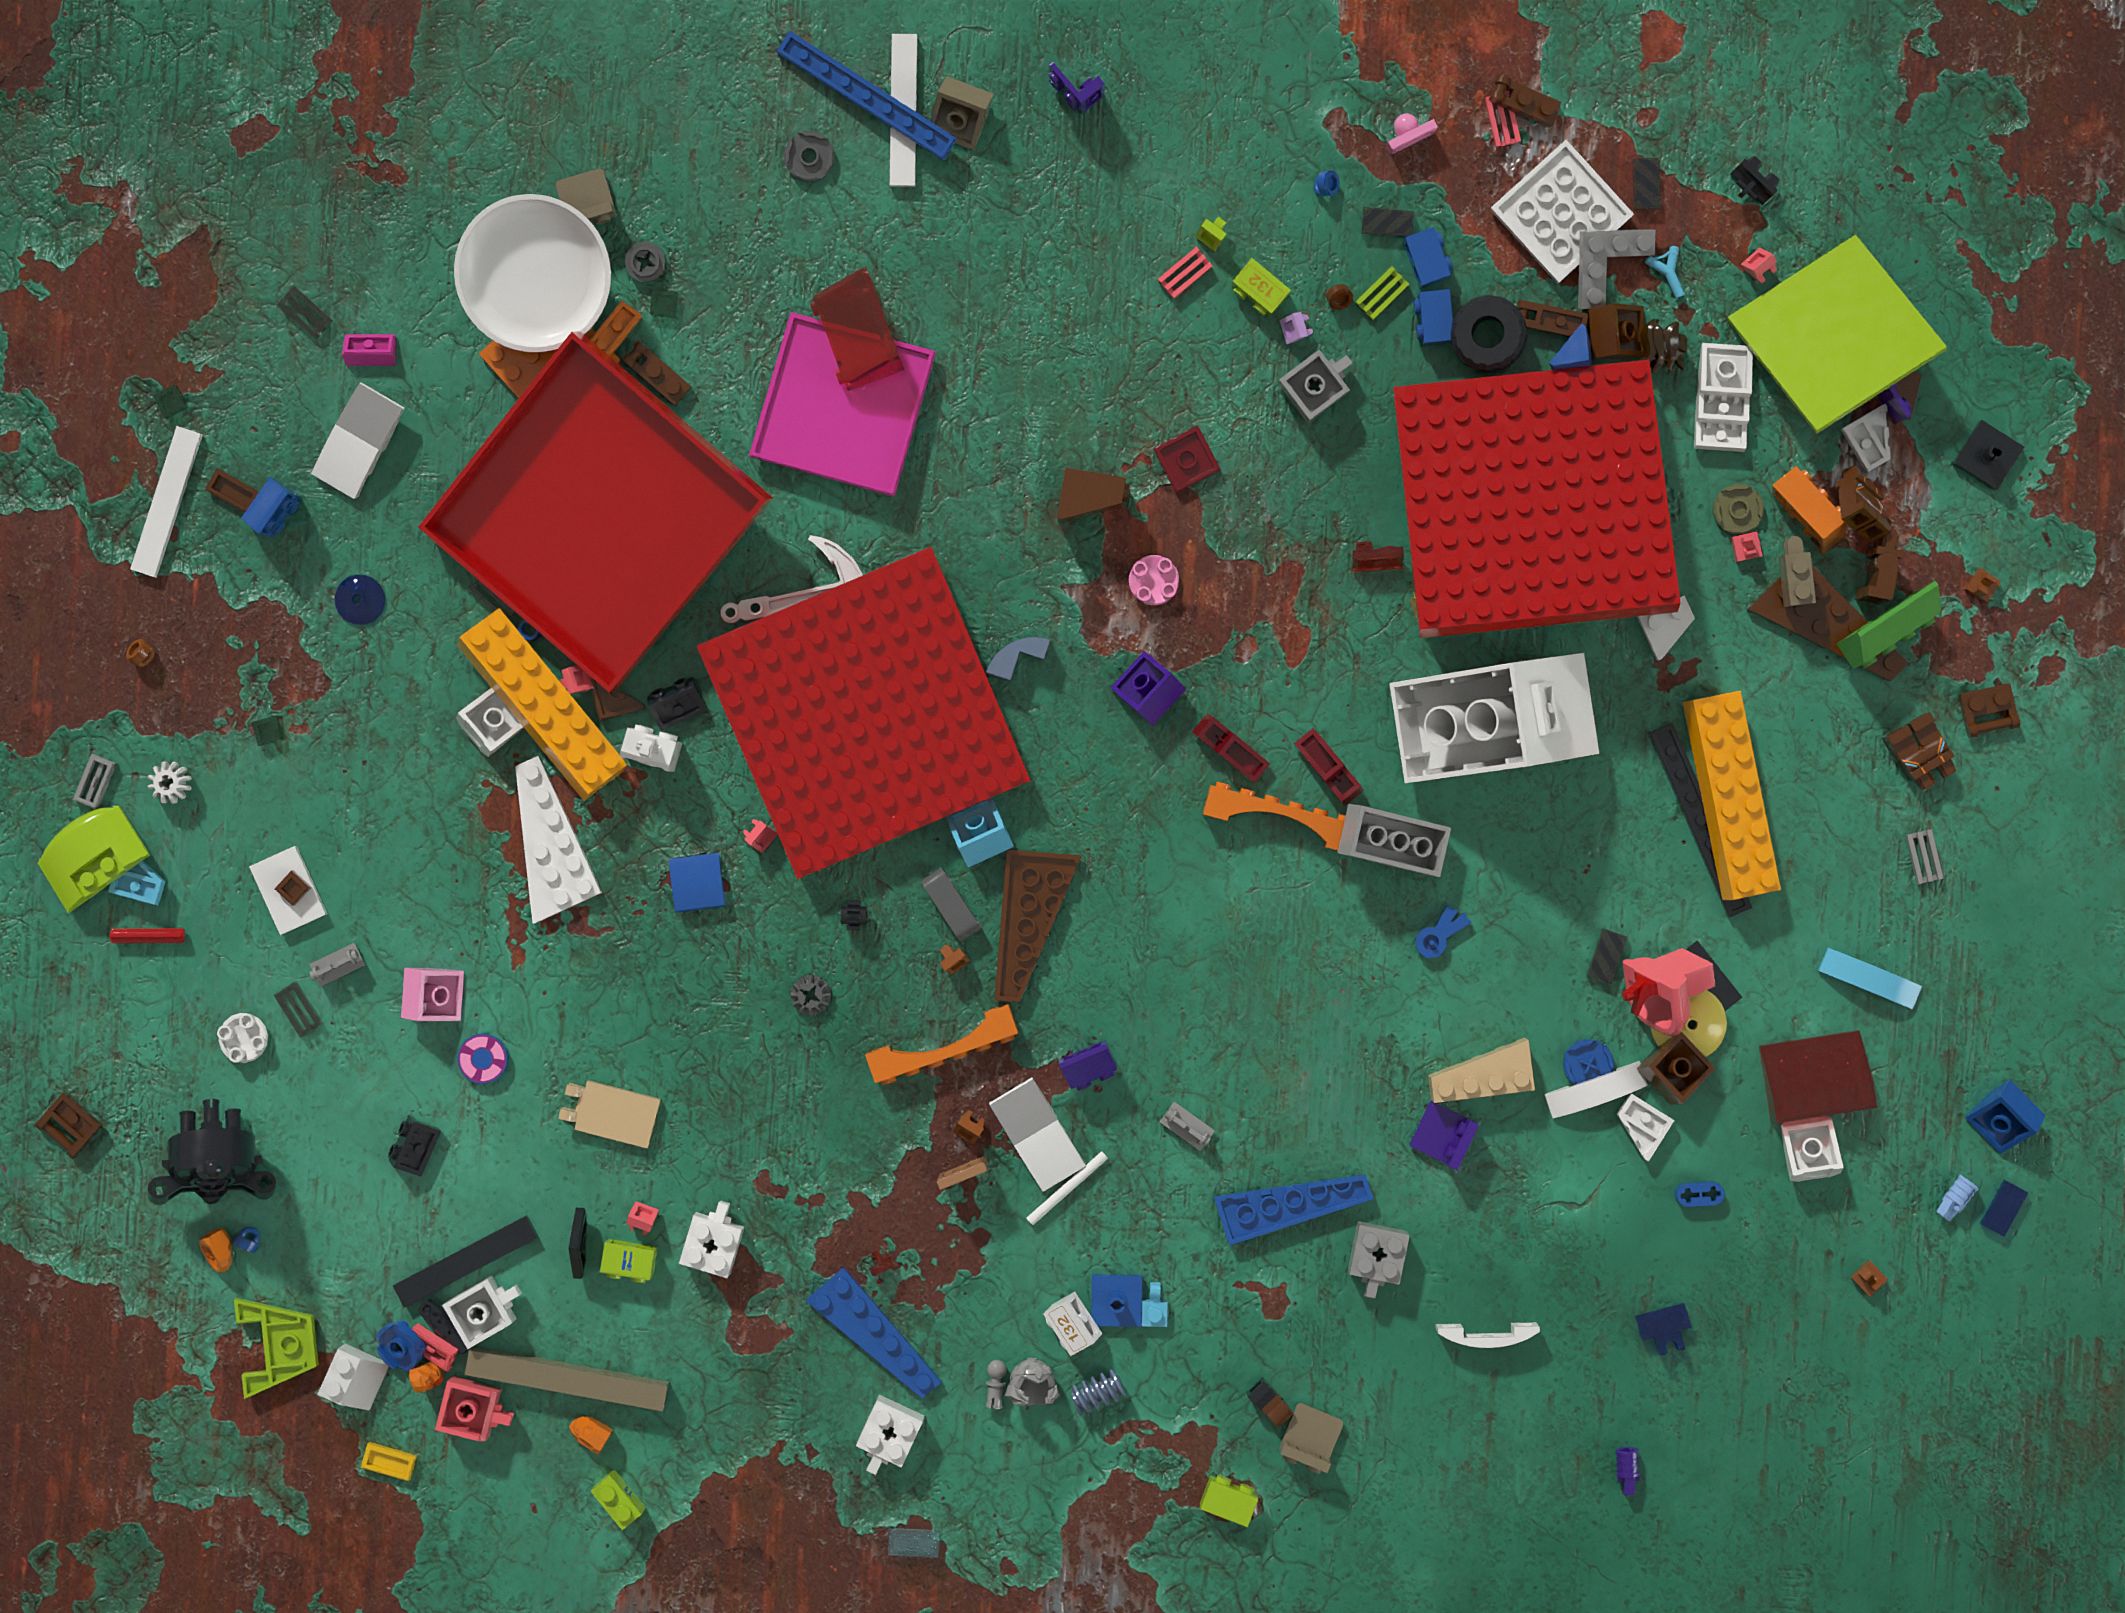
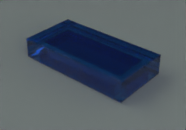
[1980,1180,2028,1237]

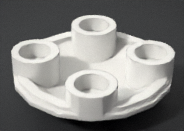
[217,1013,268,1063]

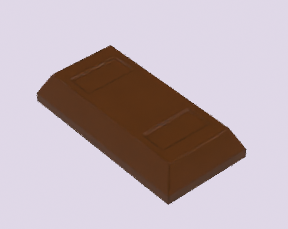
[205,468,259,512]

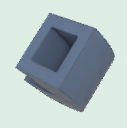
[986,637,1050,681]

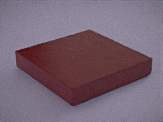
[1153,425,1221,494]

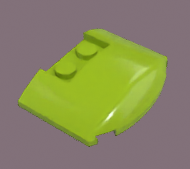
[38,806,150,913]

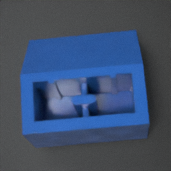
[241,477,301,538]

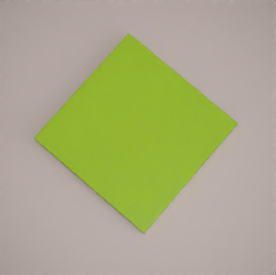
[1728,235,1947,434]

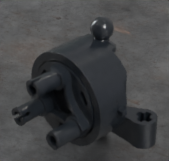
[147,1099,276,1205]

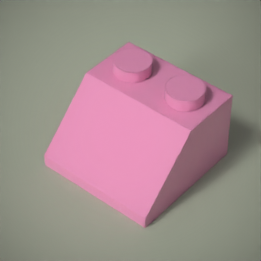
[401,968,464,1021]

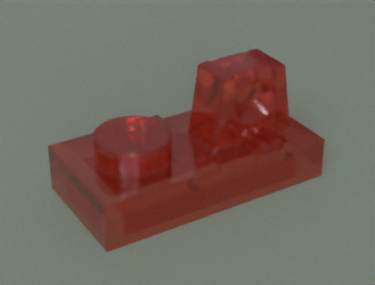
[1352,541,1404,572]

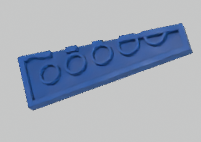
[1214,1174,1373,1245]
[806,1267,942,1399]

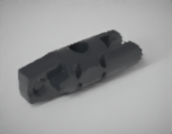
[418,1298,470,1354]

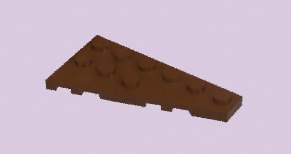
[1746,566,1909,681]
[994,849,1082,1002]

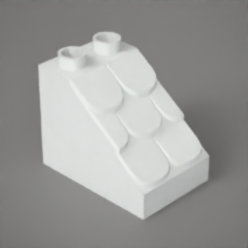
[1389,653,1599,783]

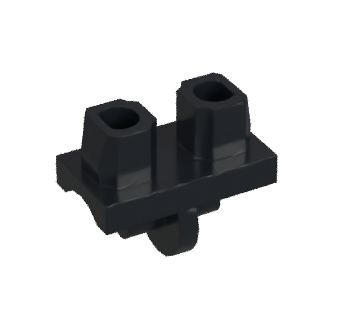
[1730,156,1780,205]

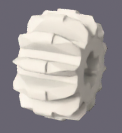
[147,762,192,804]

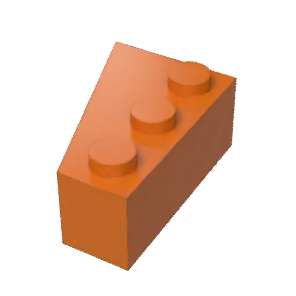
[1772,466,1847,555]

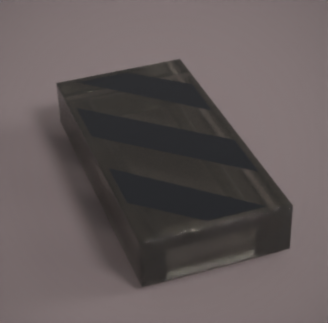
[1633,158,1660,210]
[1361,207,1414,237]
[1586,928,1628,984]

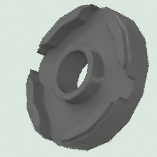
[784,131,835,182]

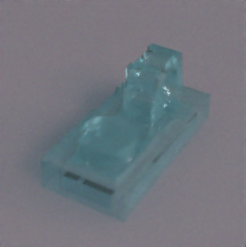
[888,1528,940,1558]

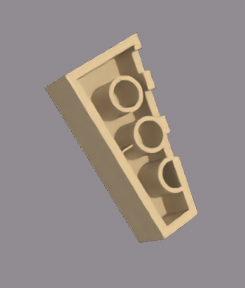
[1428,1037,1535,1103]

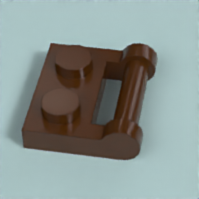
[1958,683,2020,738]
[35,1092,103,1159]

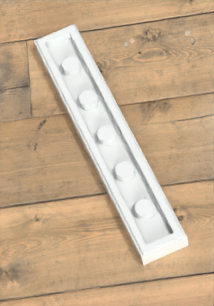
[890,34,918,187]
[130,426,203,578]

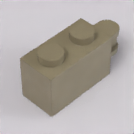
[1778,536,1816,607]

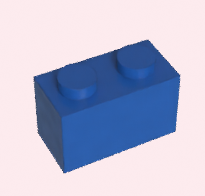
[1403,227,1453,289]
[1413,289,1453,346]

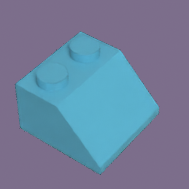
[946,797,1014,867]

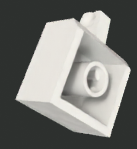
[620,725,683,772]
[679,1200,744,1278]
[442,1276,522,1349]
[856,1395,924,1475]

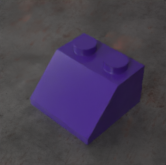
[1111,651,1187,726]
[1059,1040,1117,1091]

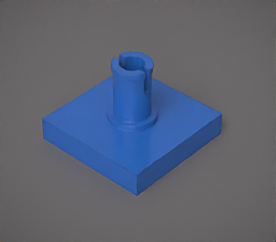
[1091,1274,1142,1327]

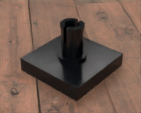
[1952,420,2024,490]

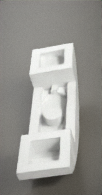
[1544,1061,1648,1118]
[1435,1322,1540,1348]

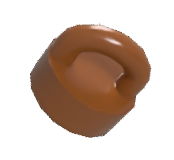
[126,639,155,667]

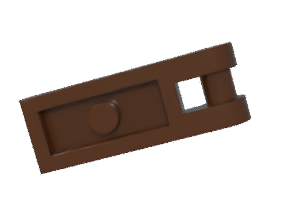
[1489,75,1561,127]
[1517,300,1588,337]
[622,340,692,406]

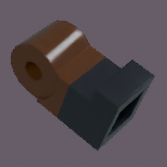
[1246,1377,1294,1427]

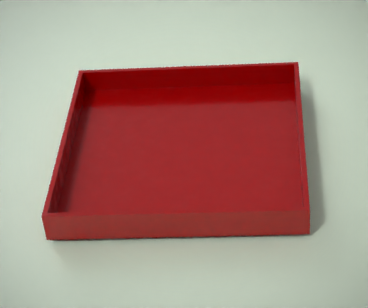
[418,331,773,693]
[1393,360,1681,638]
[697,546,1031,879]

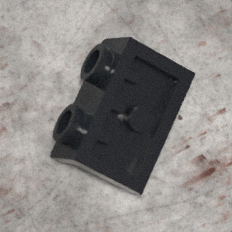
[647,677,707,731]
[388,1115,441,1177]

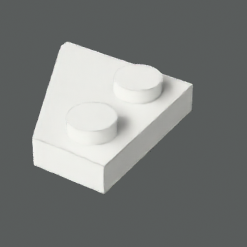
[1841,404,1890,473]
[1637,595,1695,661]
[1617,1093,1674,1162]

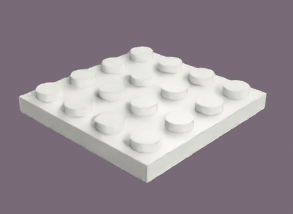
[1490,140,1634,284]

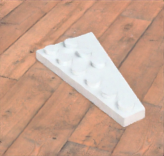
[515,756,603,924]

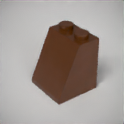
[1057,468,1130,523]

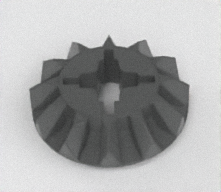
[625,242,666,283]
[790,975,831,1015]

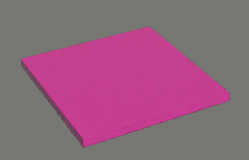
[749,312,936,497]

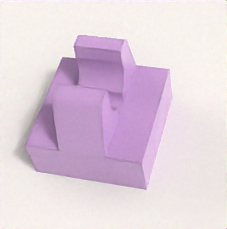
[1279,312,1313,344]

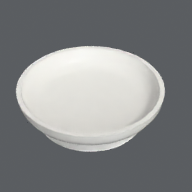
[454,194,611,352]

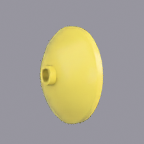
[1650,990,1727,1057]

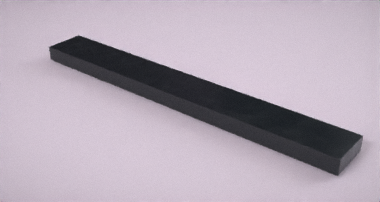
[1648,723,1752,918]

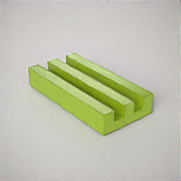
[1355,266,1409,321]

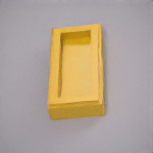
[361,1442,417,1481]

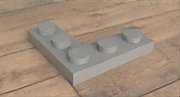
[1578,229,1656,309]

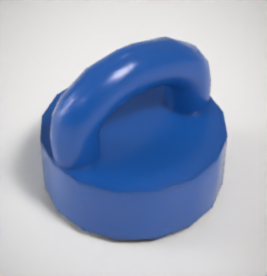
[1314,170,1340,196]
[233,1227,260,1253]

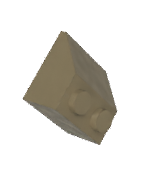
[930,76,994,150]

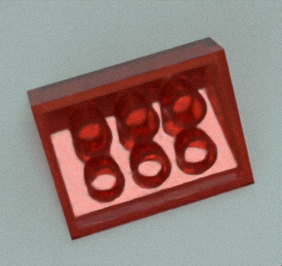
[1759,1030,1877,1123]

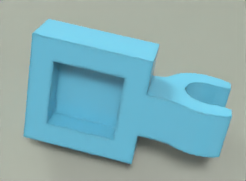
[1142,1282,1168,1327]

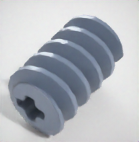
[1071,1369,1127,1416]

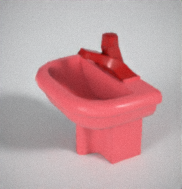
[1622,948,1715,1036]

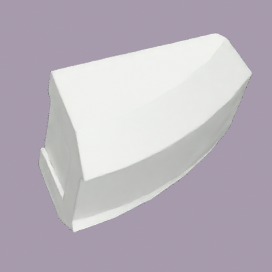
[456,688,524,757]
[1781,1114,1844,1182]

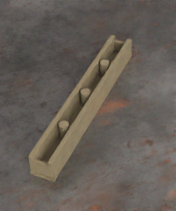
[465,1346,669,1411]

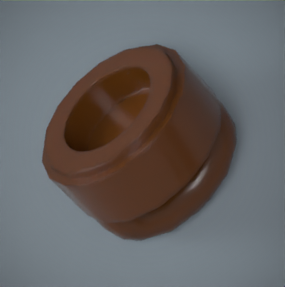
[1325,284,1353,310]

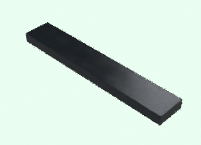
[393,1215,538,1308]

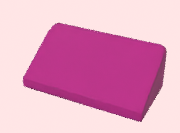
[342,334,396,366]

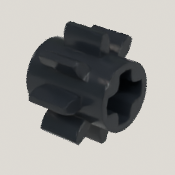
[841,900,867,931]

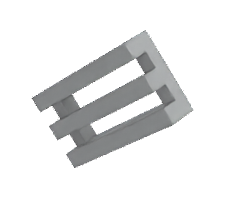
[73,754,117,809]
[1905,829,1943,884]

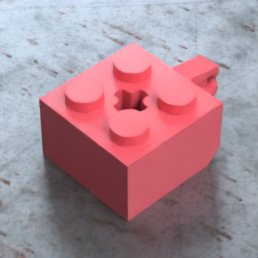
[435,1376,514,1441]

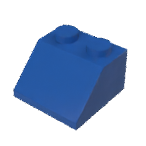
[1965,1080,2046,1154]

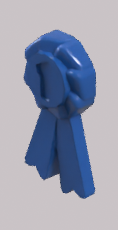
[1415,905,1471,958]

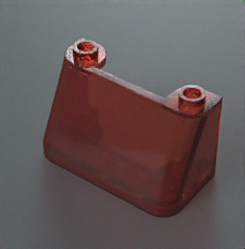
[810,267,905,391]

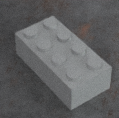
[1337,804,1451,877]

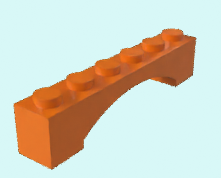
[1202,782,1346,851]
[865,1003,1019,1085]

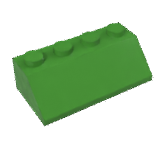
[1837,581,1941,669]

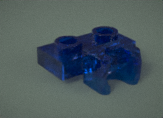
[1635,1303,1692,1356]

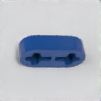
[1675,1181,1725,1207]

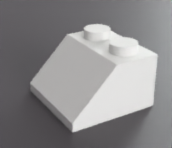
[317,1343,389,1410]

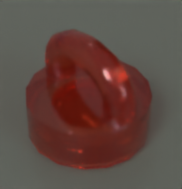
[868,1251,894,1277]

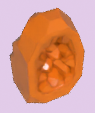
[198,1227,232,1273]
[409,1360,445,1393]
[569,1416,613,1455]

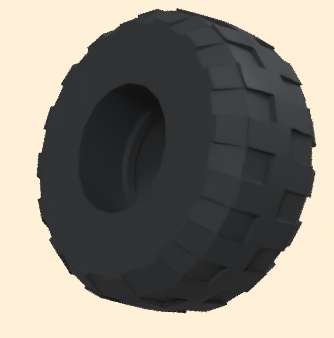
[1451,295,1527,373]

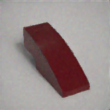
[1192,713,1270,783]
[1294,728,1364,807]

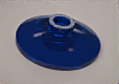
[335,575,385,625]

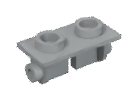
[309,943,365,987]
[1159,1102,1215,1151]

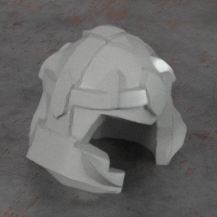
[1005,1357,1060,1406]

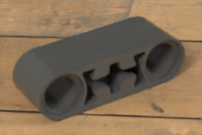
[921,867,982,942]

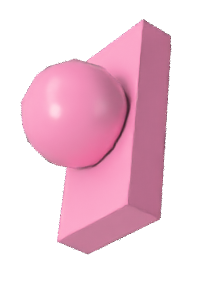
[1386,113,1438,155]

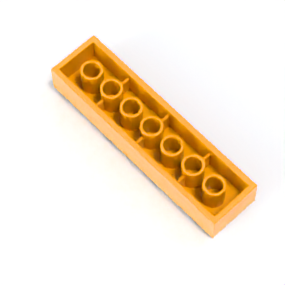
[457,608,627,801]
[1682,691,1781,900]

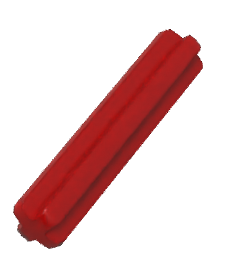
[110,928,186,943]

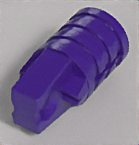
[1616,1447,1640,1496]

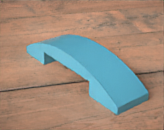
[1818,948,1922,1009]

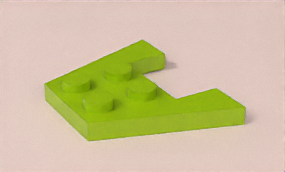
[234,1298,319,1399]

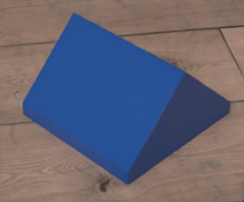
[1549,324,1594,370]

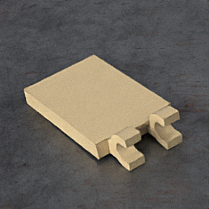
[558,1080,661,1149]

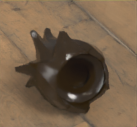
[1640,319,1688,374]

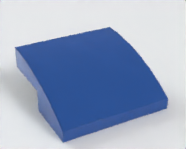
[669,853,726,913]

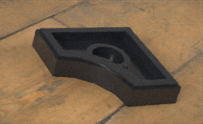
[568,1207,588,1279]

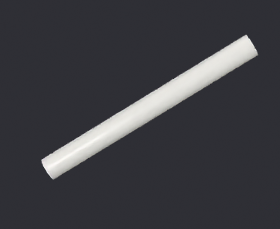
[1027,1151,1108,1225]

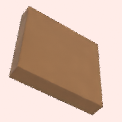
[937,1156,989,1190]

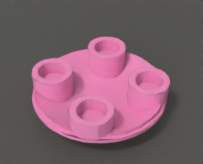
[1129,555,1179,605]

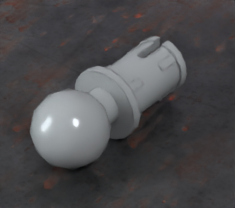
[986,1360,1007,1409]

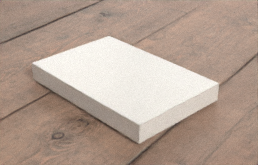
[249,846,328,935]

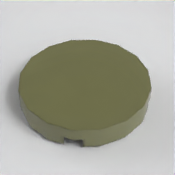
[1712,484,1764,535]

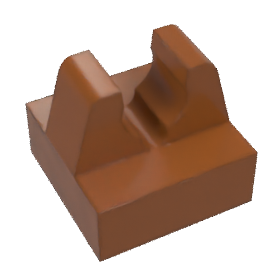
[1964,568,2002,603]
[940,944,971,975]
[952,1111,985,1145]
[1850,1260,1888,1297]

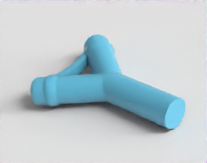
[1645,246,1685,299]

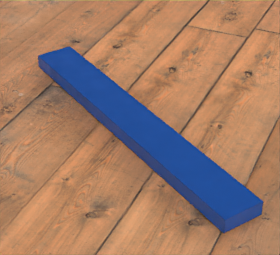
[776,31,957,161]

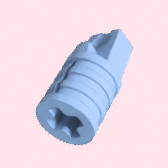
[1937,1175,1979,1221]

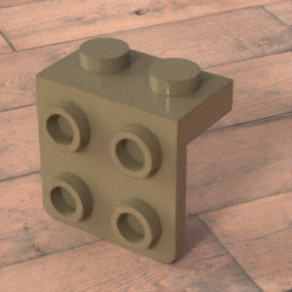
[556,169,617,224]
[1279,1403,1343,1474]

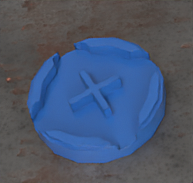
[1563,1039,1614,1085]

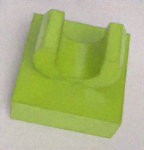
[1195,217,1227,251]

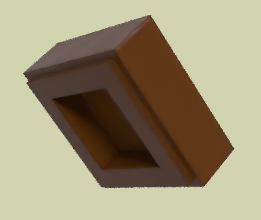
[275,870,312,906]

